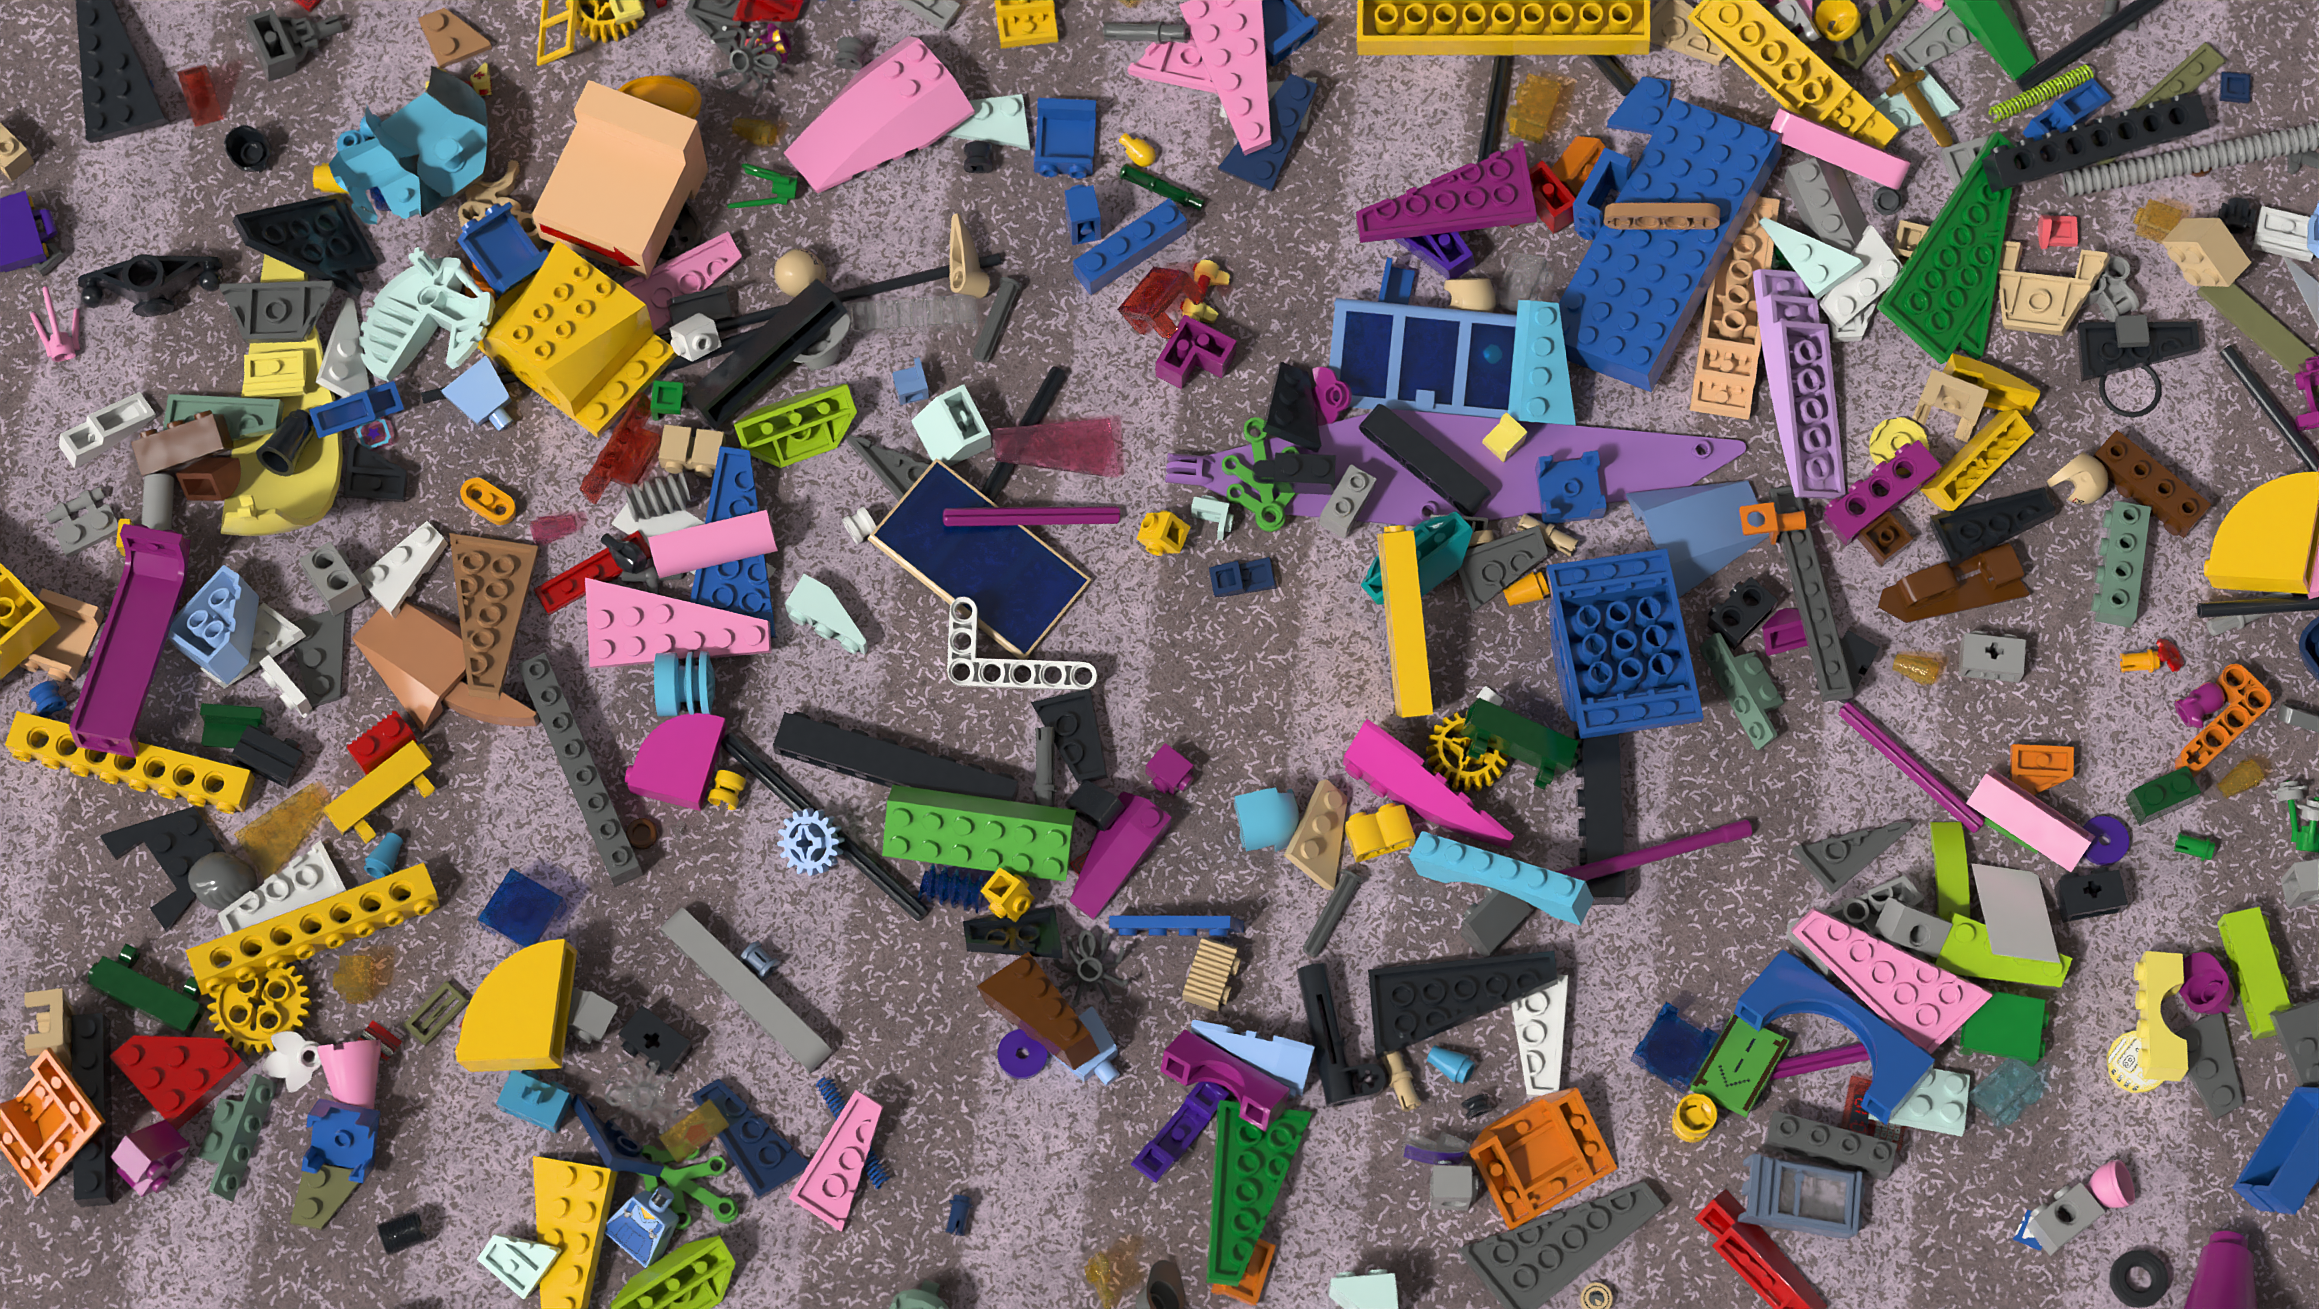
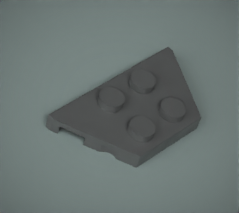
[685,0,744,56]
[219,281,335,343]

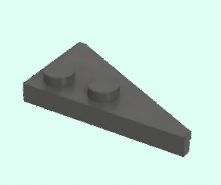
[846,435,951,517]

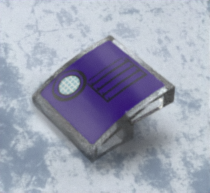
[1400,1130,1471,1165]

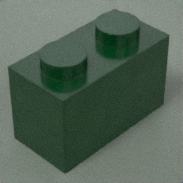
[2126,766,2201,826]

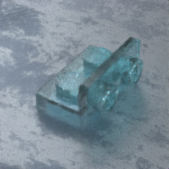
[1968,1058,2043,1131]

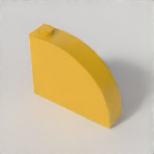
[2204,472,2319,594]
[455,939,577,1072]

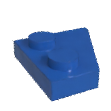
[1607,76,1671,135]

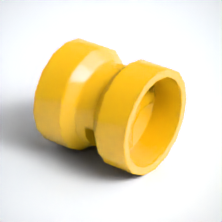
[708,770,747,810]

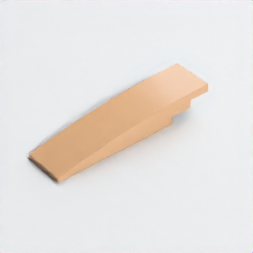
[1689,196,1780,420]

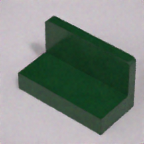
[200,703,267,749]

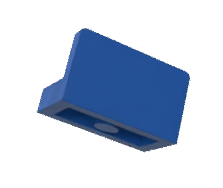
[1375,257,1415,326]

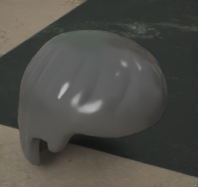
[188,852,258,911]

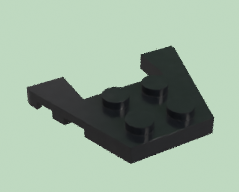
[100,806,226,932]

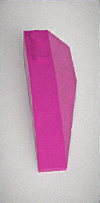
[1343,719,1514,849]

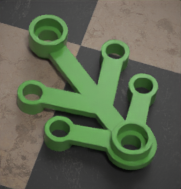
[1221,417,1300,532]
[637,1141,739,1230]

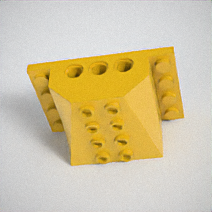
[477,240,678,438]

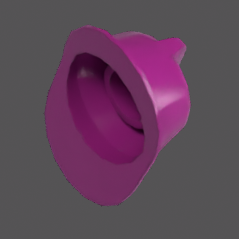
[2178,952,2234,1015]

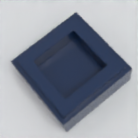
[2219,72,2251,104]

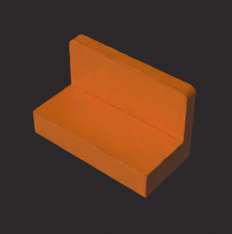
[1551,136,1605,199]

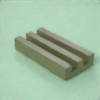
[403,980,470,1047]

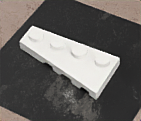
[218,840,346,935]
[1512,975,1569,1098]

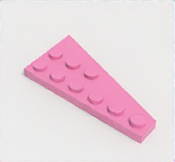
[1179,0,1272,155]
[585,578,772,668]
[1791,907,1993,1055]

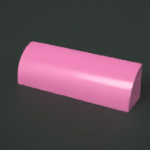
[648,510,778,578]
[1966,768,2095,872]

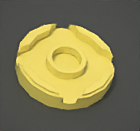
[1869,417,1929,475]

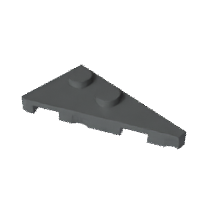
[1791,822,1912,896]

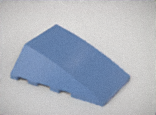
[1626,480,1769,599]

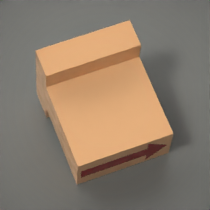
[532,80,708,279]

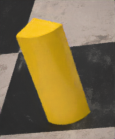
[1920,410,2034,511]

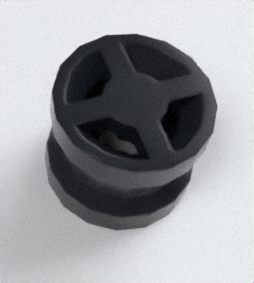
[963,141,993,173]

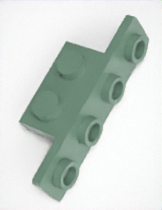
[1699,633,1784,750]
[197,1074,277,1202]

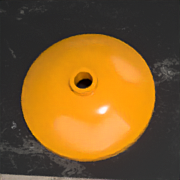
[617,75,702,119]

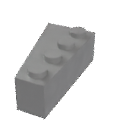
[1786,875,1925,981]

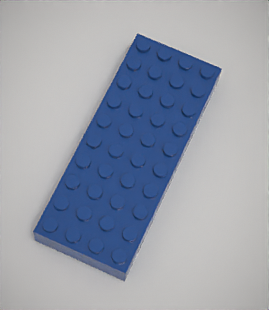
[1559,98,1782,393]

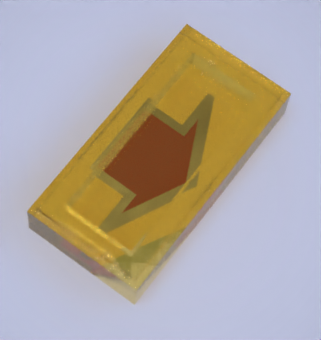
[659,1099,730,1164]

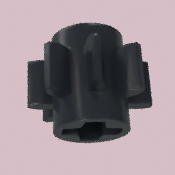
[2218,197,2256,234]

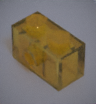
[1505,73,1562,145]

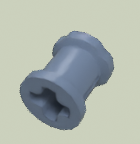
[739,941,781,982]

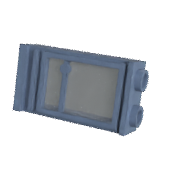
[1738,1153,1865,1239]

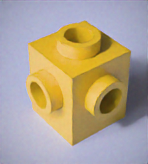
[1136,510,1190,556]
[980,867,1035,922]

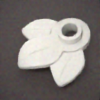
[262,1031,322,1092]

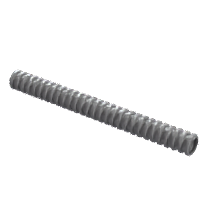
[2063,123,2319,198]

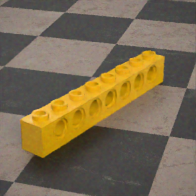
[5,711,255,815]
[185,862,439,995]

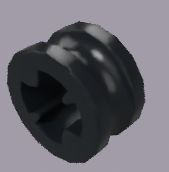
[1461,1094,1493,1119]

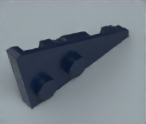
[571,1093,665,1177]

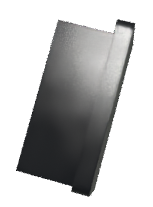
[666,285,732,326]

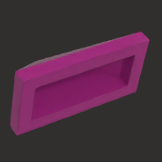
[1762,608,1808,656]

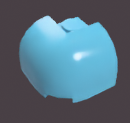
[1234,787,1299,852]

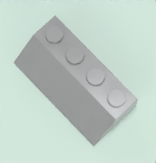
[1784,157,1868,254]

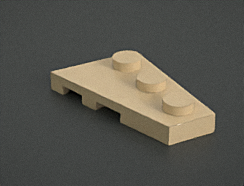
[1284,779,1348,890]

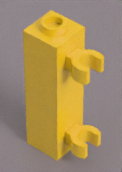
[323,740,435,844]

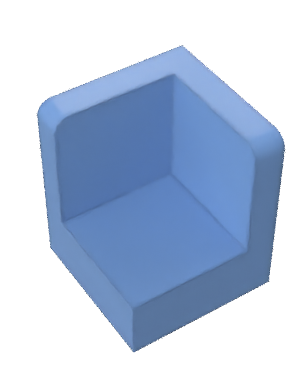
[892,357,929,405]

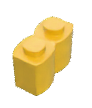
[1344,803,1416,863]

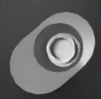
[793,314,851,371]

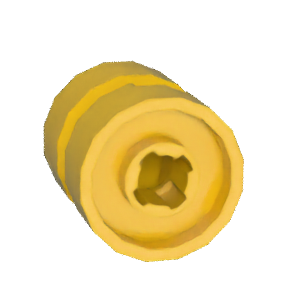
[1672,1093,1717,1143]

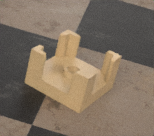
[1911,369,1989,442]
[24,988,76,1073]

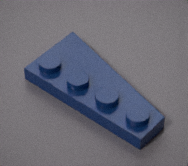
[1109,916,1244,937]

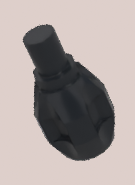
[601,533,647,574]

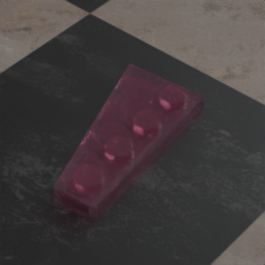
[991,418,1119,478]

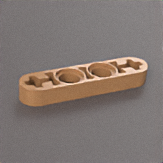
[1604,203,1721,229]

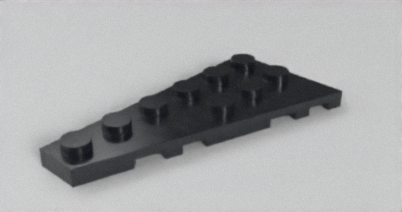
[1368,951,1558,1060]

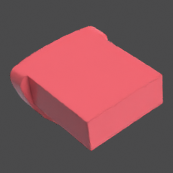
[2038,214,2078,249]

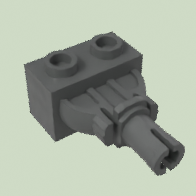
[246,8,343,82]

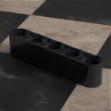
[1358,404,1491,517]

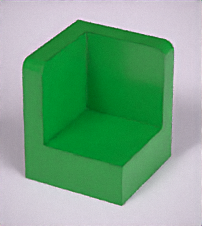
[650,380,686,421]

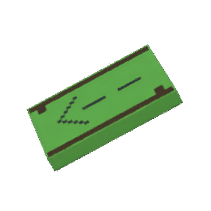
[1690,1013,1790,1118]

